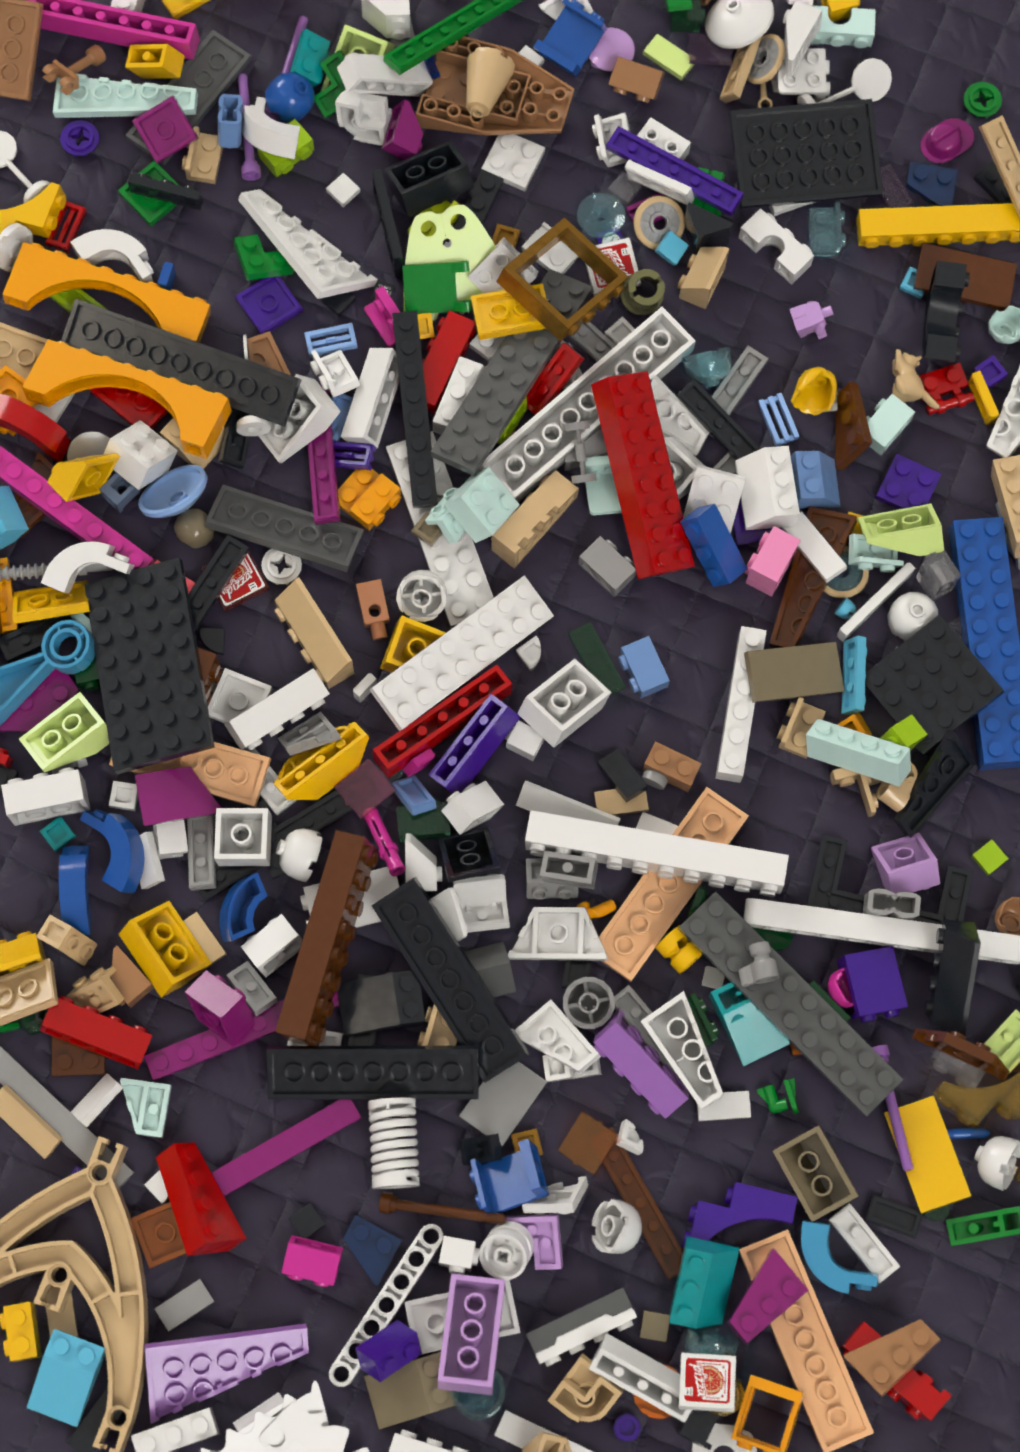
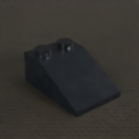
[438,827,501,882]
[337,970,426,1036]

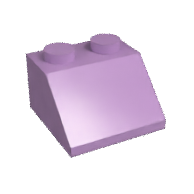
[871,833,940,894]

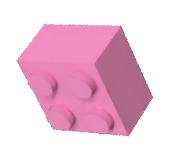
[745,526,800,597]

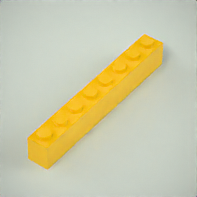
[856,203,1020,248]

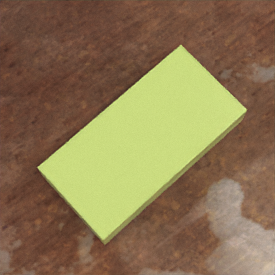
[643,34,696,81]

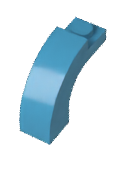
[801,1220,879,1294]

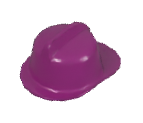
[921,118,974,163]

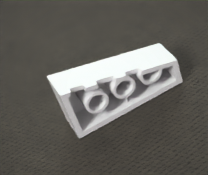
[641,991,724,1110]

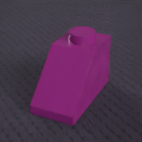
[381,100,423,160]

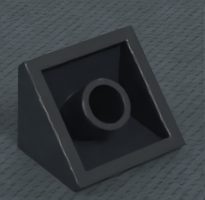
[684,202,733,255]

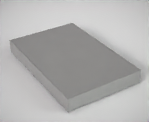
[459,1062,547,1147]

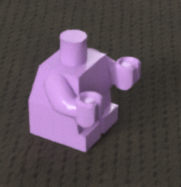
[790,301,834,339]

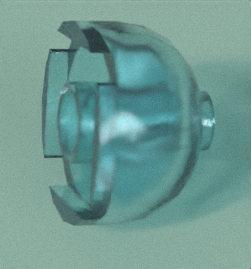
[681,347,732,388]
[683,1326,739,1356]
[451,1369,505,1421]

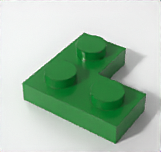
[314,50,346,119]
[234,234,294,281]

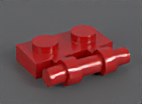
[919,363,975,415]

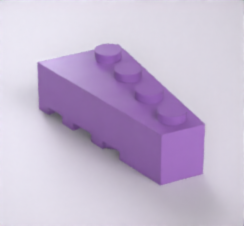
[593,1008,689,1119]

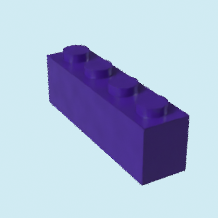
[428,694,521,794]

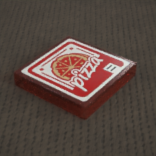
[201,551,270,612]

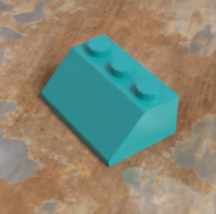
[669,1236,739,1329]

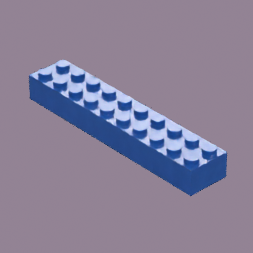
[948,517,1020,770]

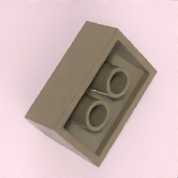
[773,1125,860,1222]

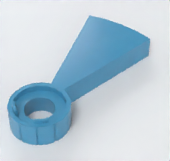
[0,620,95,726]

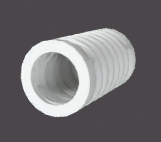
[368,1098,420,1189]

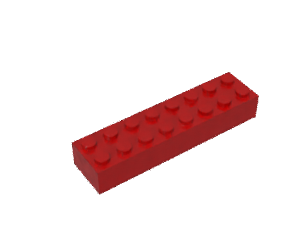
[591,371,695,580]

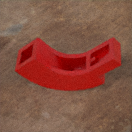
[0,393,72,462]

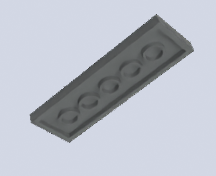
[125,30,252,166]
[205,485,364,572]

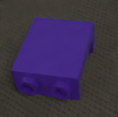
[837,946,908,1023]

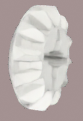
[262,548,302,585]

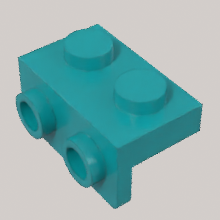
[290,29,330,87]

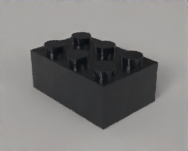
[384,140,474,217]

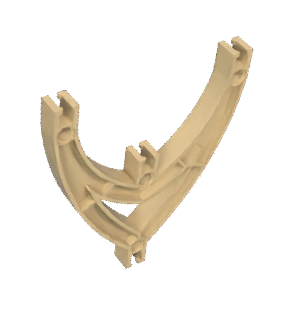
[0,1136,149,1452]

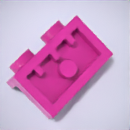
[364,286,400,347]

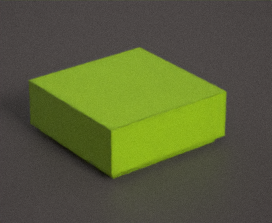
[971,839,1008,876]

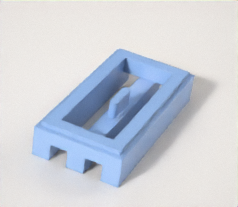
[304,323,358,358]
[758,393,799,447]

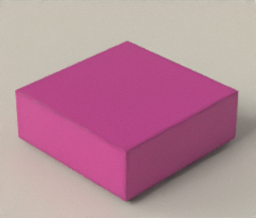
[403,748,435,777]

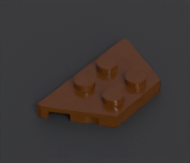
[912,1028,1009,1081]

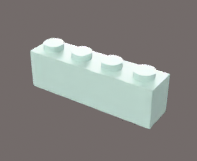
[806,719,911,787]

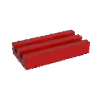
[45,201,87,253]

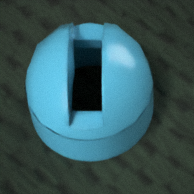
[834,597,856,620]

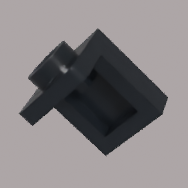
[459,1134,502,1166]

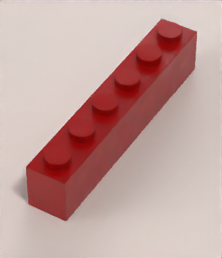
[373,665,512,779]

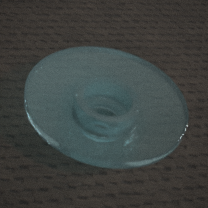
[577,193,625,238]

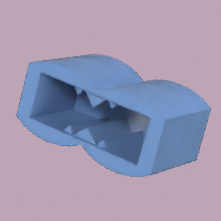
[218,94,243,149]

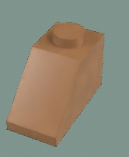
[111,946,154,1008]

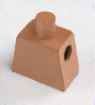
[356,579,390,640]

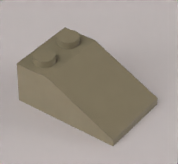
[364,1352,457,1429]

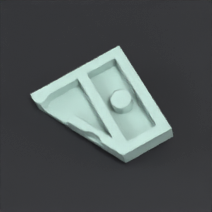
[120,1078,172,1138]

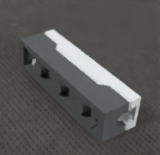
[526,1288,637,1367]

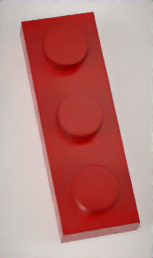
[527,343,585,415]

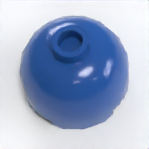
[265,72,315,123]

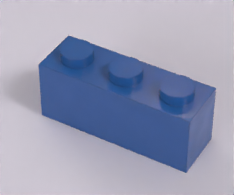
[680,504,748,587]

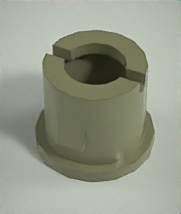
[620,269,665,316]

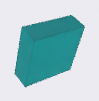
[39,816,76,852]

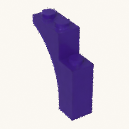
[682,1182,798,1248]

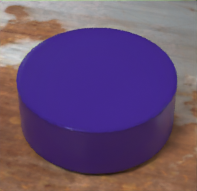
[613,1414,641,1442]

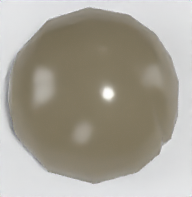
[174,508,215,548]

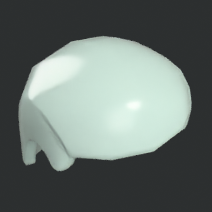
[988,306,1020,344]

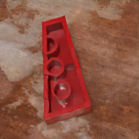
[156,1142,247,1256]
[841,1322,952,1421]

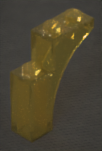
[934,1072,1020,1127]

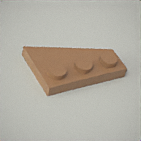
[843,1319,940,1397]

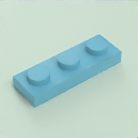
[841,636,867,715]

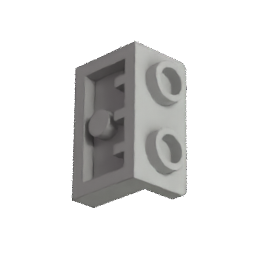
[526,858,578,900]

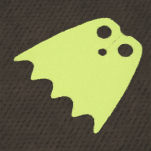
[403,205,496,321]

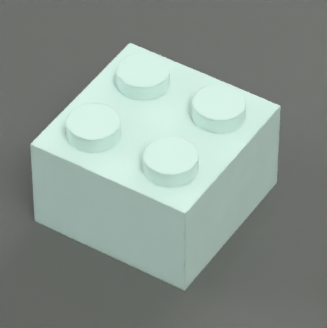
[444,467,519,543]

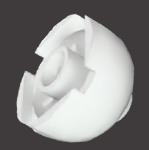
[396,570,447,622]
[887,592,938,642]
[276,828,322,882]
[975,1136,1020,1191]
[592,1199,642,1254]

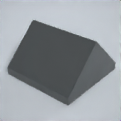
[464,942,516,998]

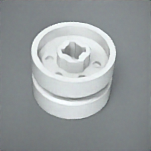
[479,1221,534,1280]

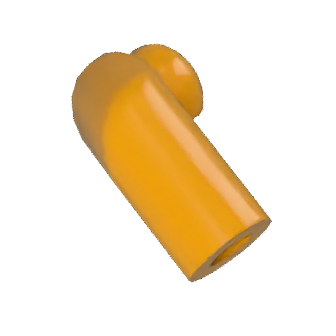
[576,899,616,919]

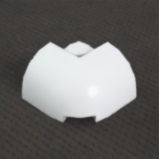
[335,90,392,146]

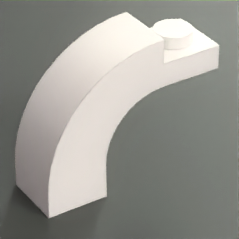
[242,97,300,159]
[71,229,154,283]
[41,542,135,593]

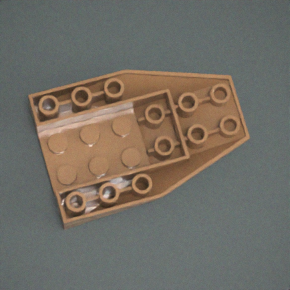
[415,36,575,135]

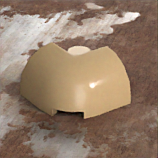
[548,1353,623,1423]

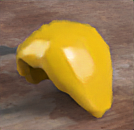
[791,367,837,416]

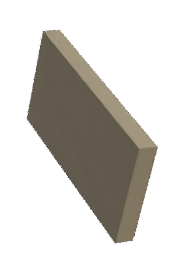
[744,642,845,703]

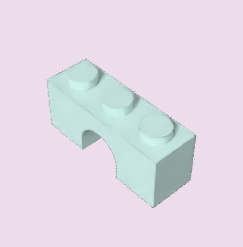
[810,5,875,48]

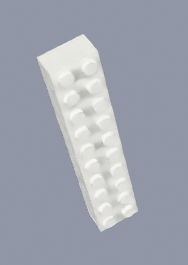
[479,307,696,502]
[525,810,789,897]

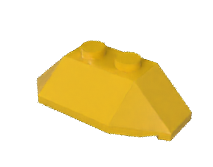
[273,722,369,800]

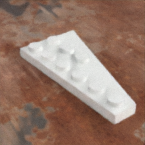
[238,189,378,299]

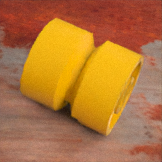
[655,925,702,975]

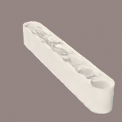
[329,1224,443,1387]

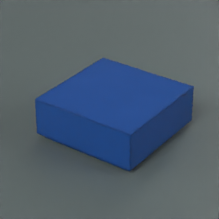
[157,262,176,291]

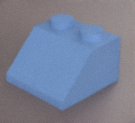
[791,451,840,508]

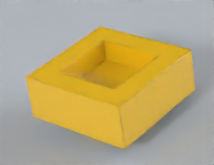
[417,313,435,339]

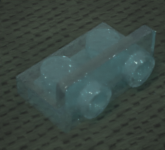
[808,202,846,256]

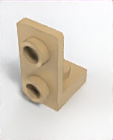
[830,768,879,817]
[36,915,97,966]

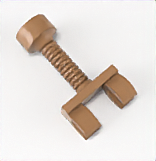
[42,44,106,95]

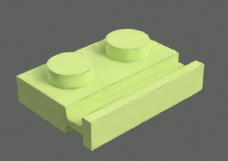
[984,1010,1020,1074]

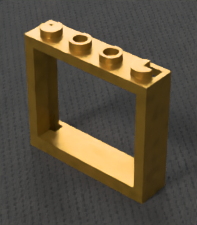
[496,217,628,342]

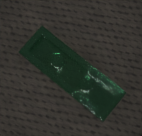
[568,622,625,697]

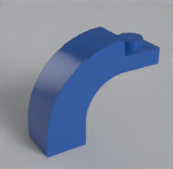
[80,809,144,893]
[59,845,92,935]

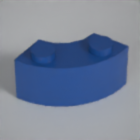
[219,872,268,942]

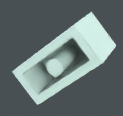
[866,394,915,455]

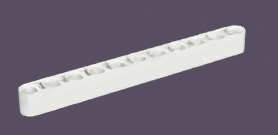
[743,898,1020,964]

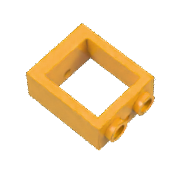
[731,1375,805,1452]

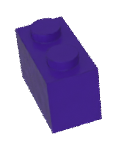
[355,1320,422,1382]

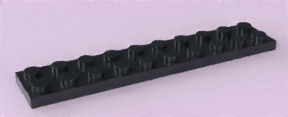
[61,298,302,427]

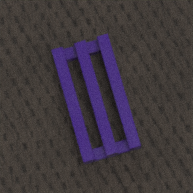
[334,441,377,471]

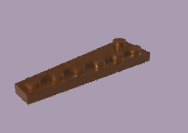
[769,506,858,648]

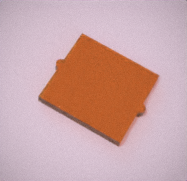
[558,1111,619,1175]

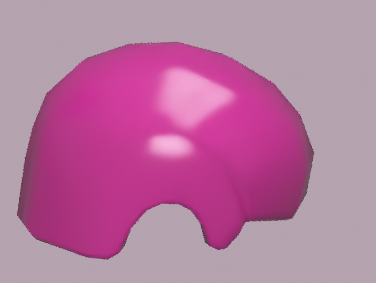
[828,968,853,1008]

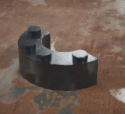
[922,261,970,362]

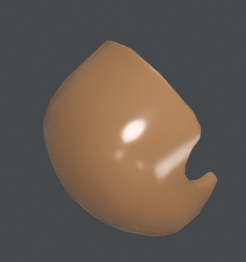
[995,897,1020,936]

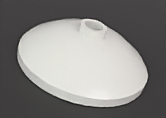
[705,0,774,49]

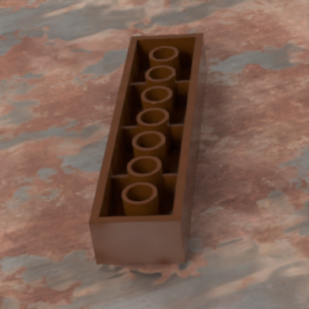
[275,830,378,1047]

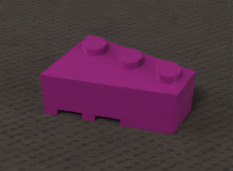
[727,1248,809,1344]

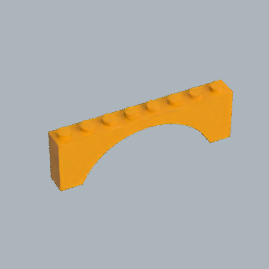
[3,242,211,343]
[22,339,232,460]

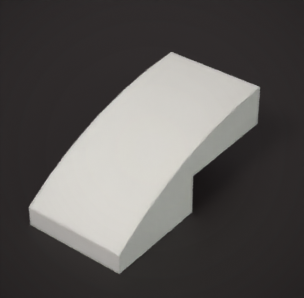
[542,1048,601,1082]

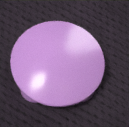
[589,28,635,71]

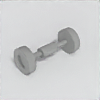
[565,421,597,484]

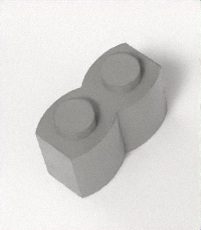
[863,889,921,920]

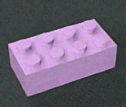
[437,1274,505,1395]

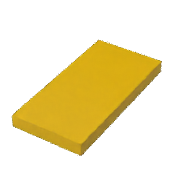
[884,1096,971,1214]

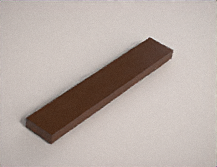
[589,1127,683,1280]

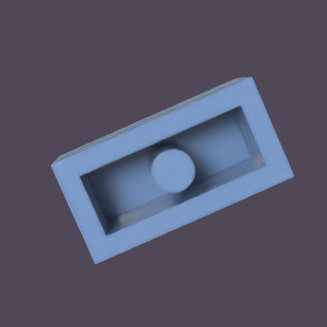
[618,636,670,699]

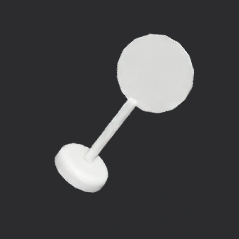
[797,58,892,105]
[0,131,50,203]
[236,335,271,436]

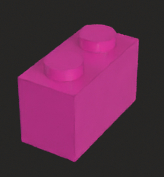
[281,1235,344,1287]

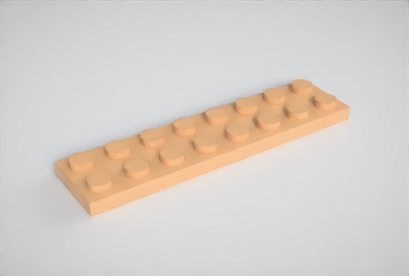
[599,787,749,982]
[739,1229,874,1452]

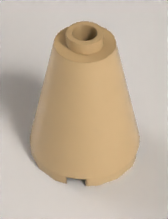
[466,47,515,118]

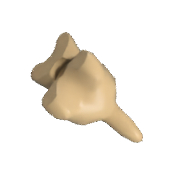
[892,349,940,409]

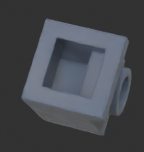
[99,472,140,513]

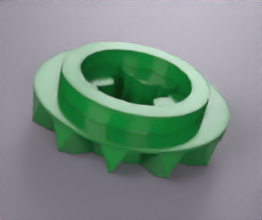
[963,82,1002,119]

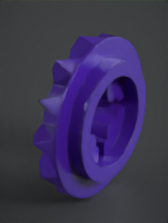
[60,120,99,157]

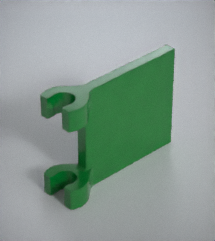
[402,261,472,314]

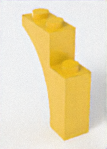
[0,182,66,238]

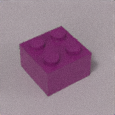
[184,970,255,1046]

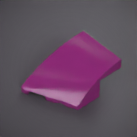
[135,767,222,826]

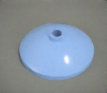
[138,465,208,518]

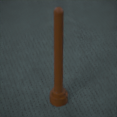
[379,1191,506,1225]

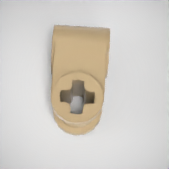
[875,763,918,812]

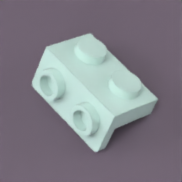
[425,487,466,544]
[848,534,904,573]

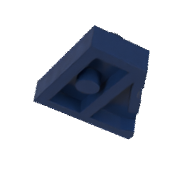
[905,162,958,206]
[343,1215,403,1286]

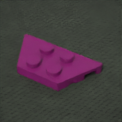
[0,669,79,734]

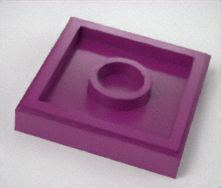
[132,95,199,164]

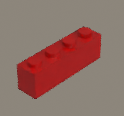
[422,310,476,414]
[40,996,152,1070]

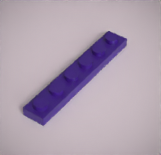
[606,126,744,216]

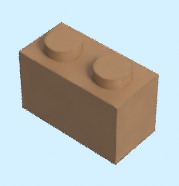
[609,56,665,103]
[642,741,702,792]

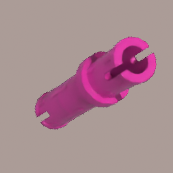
[362,807,406,876]

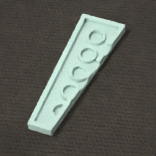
[53,74,198,118]

